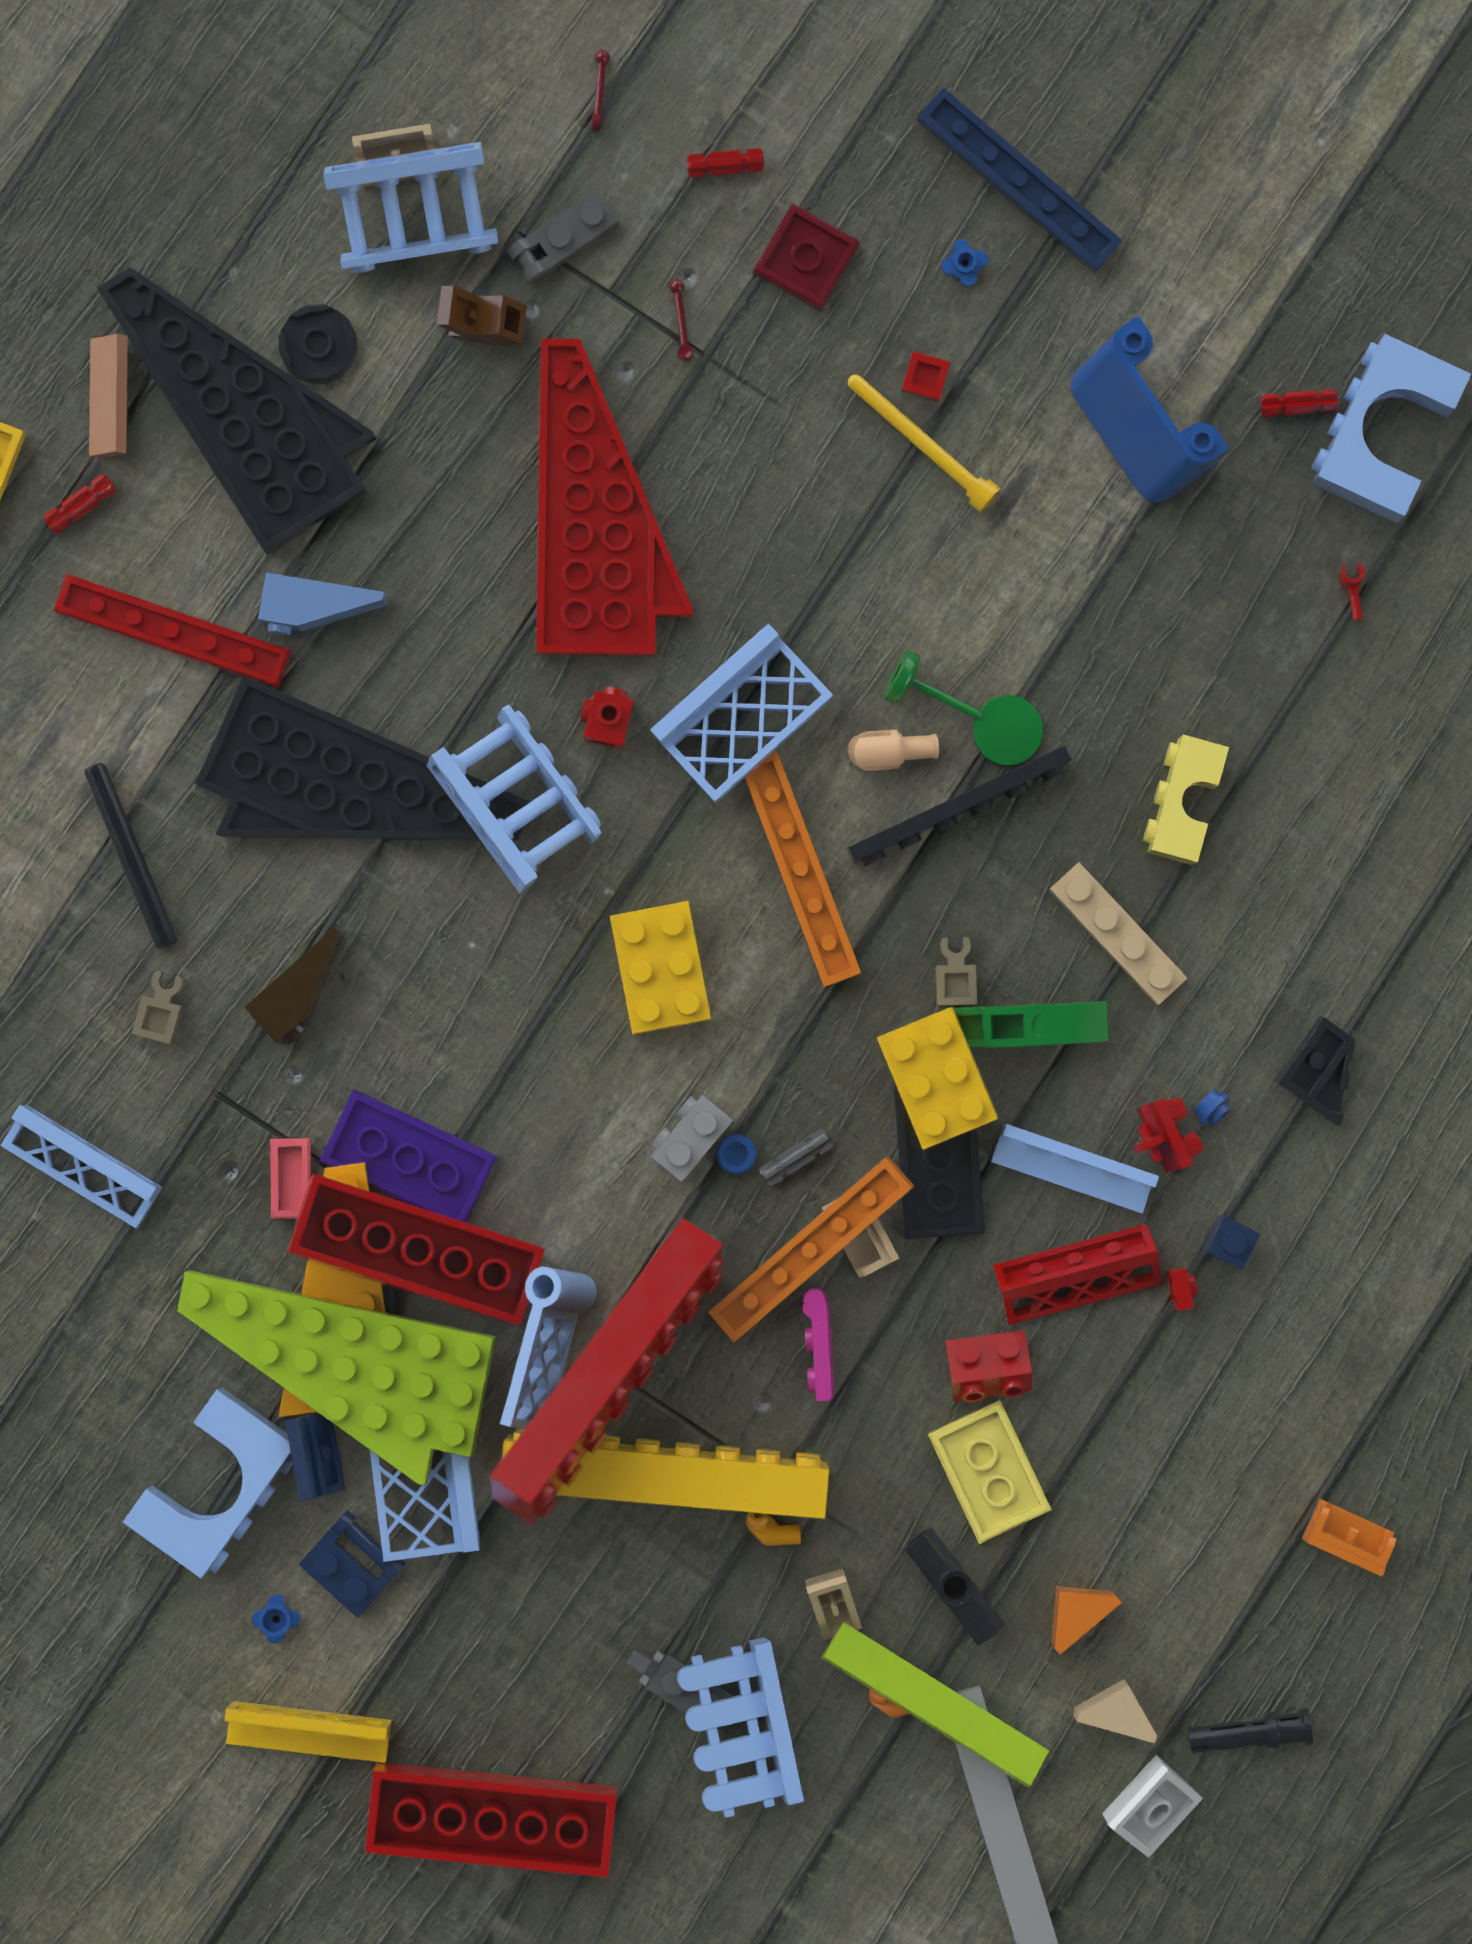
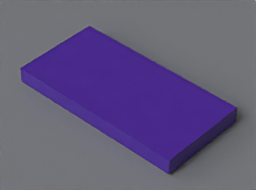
[319,1089,498,1223]

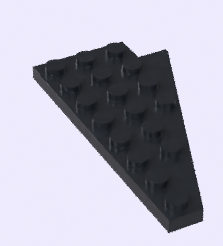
[97,267,377,554]
[195,675,530,841]

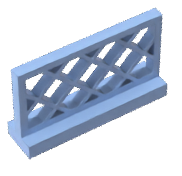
[650,623,834,803]
[370,1450,481,1562]

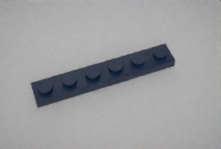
[917,87,1122,273]

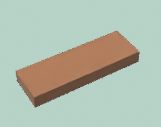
[89,334,128,458]

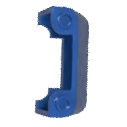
[1070,315,1229,503]

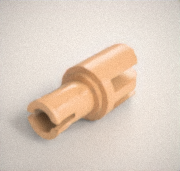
[847,729,939,771]

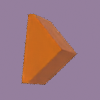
[1051,1586,1122,1655]

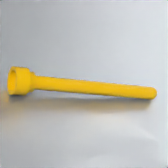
[848,374,1001,513]

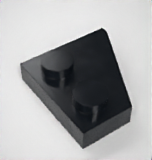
[1275,1016,1355,1126]

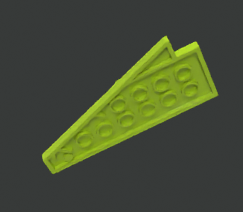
[177,1270,496,1486]

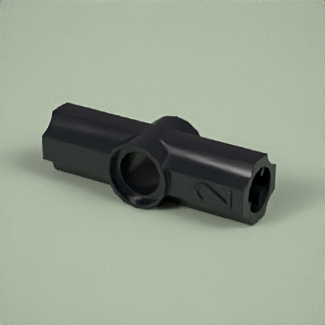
[904,1527,1005,1645]

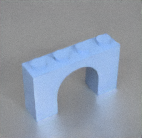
[1311,334,1471,523]
[123,1387,293,1578]

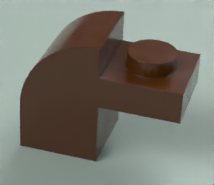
[436,285,527,345]

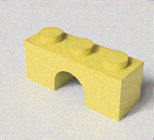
[1143,734,1229,865]

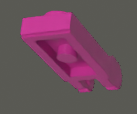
[802,1287,835,1401]

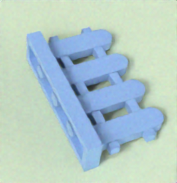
[677,1637,804,1818]

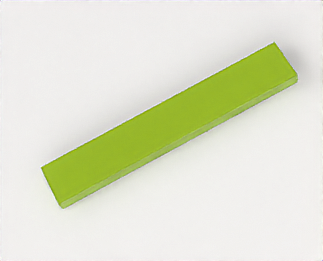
[821,1622,1049,1787]

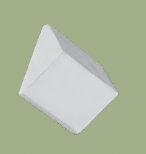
[1102,1755,1203,1858]

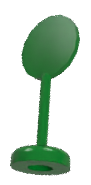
[883,649,1043,766]

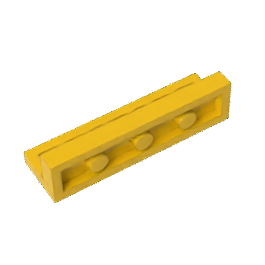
[225,1701,392,1763]

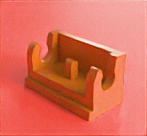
[1302,1498,1396,1576]

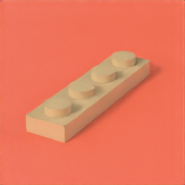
[1049,862,1187,1006]

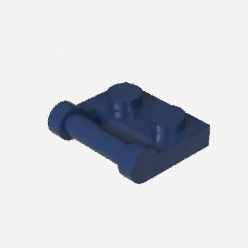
[299,1510,406,1618]

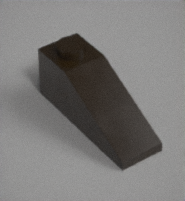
[244,927,344,1044]

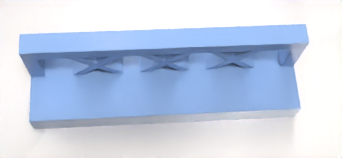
[0,1105,163,1228]
[990,1124,1159,1214]

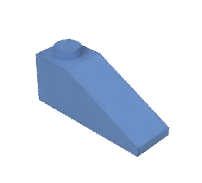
[258,573,388,636]

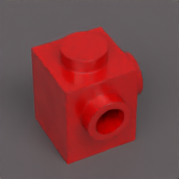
[580,687,635,750]

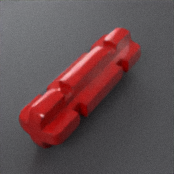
[687,148,764,178]
[1260,389,1339,417]
[44,474,117,534]

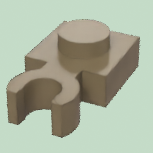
[935,937,977,1006]
[132,970,184,1045]

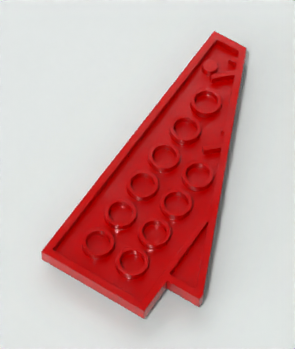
[536,338,693,656]

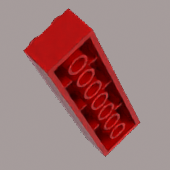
[490,1218,724,1526]

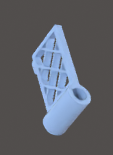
[500,1267,597,1428]

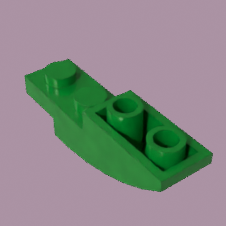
[945,1001,1109,1048]

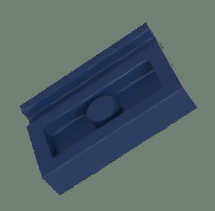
[285,1412,345,1501]

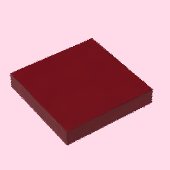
[753,203,860,312]

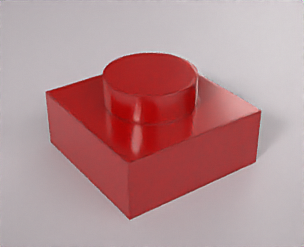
[901,351,951,403]
[1165,1267,1198,1311]

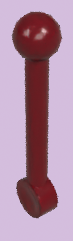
[592,50,610,131]
[669,279,693,361]

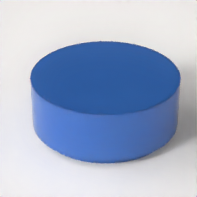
[716,1134,756,1174]

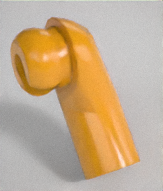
[746,1512,801,1546]

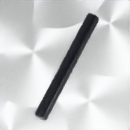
[84,763,177,949]

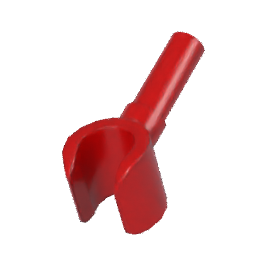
[1338,563,1365,621]

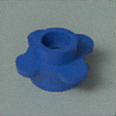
[942,239,988,286]
[252,1594,301,1644]

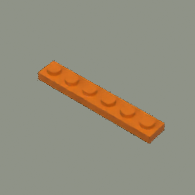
[740,750,861,987]
[708,1156,914,1342]

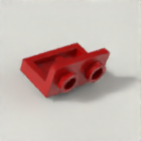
[945,1330,1032,1403]

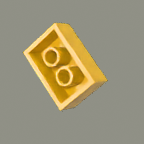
[610,901,711,1035]
[877,1007,999,1149]

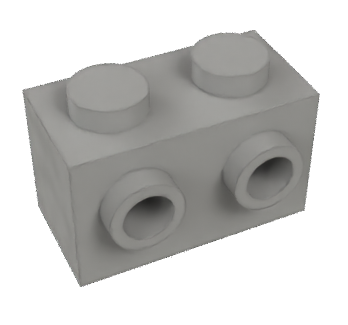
[651,1095,733,1182]

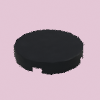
[278,304,358,384]

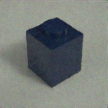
[1201,1215,1261,1270]

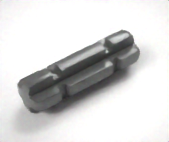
[759,1129,834,1187]

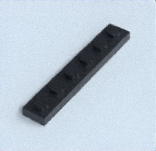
[847,746,1072,867]

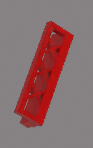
[993,1224,1163,1325]

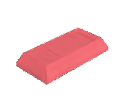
[270,1138,311,1219]

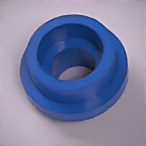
[1194,1089,1231,1126]

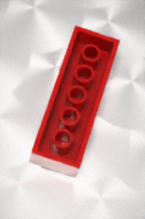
[286,1174,545,1326]
[365,1762,618,1877]

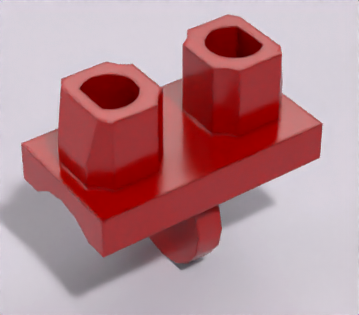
[1133,1098,1204,1174]

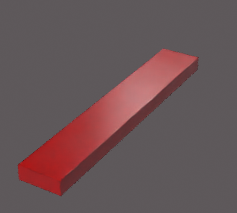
[53,574,292,689]

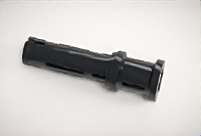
[1188,1708,1313,1754]

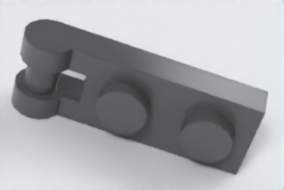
[507,189,620,284]

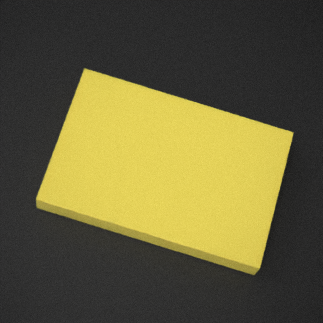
[927,1400,1052,1544]

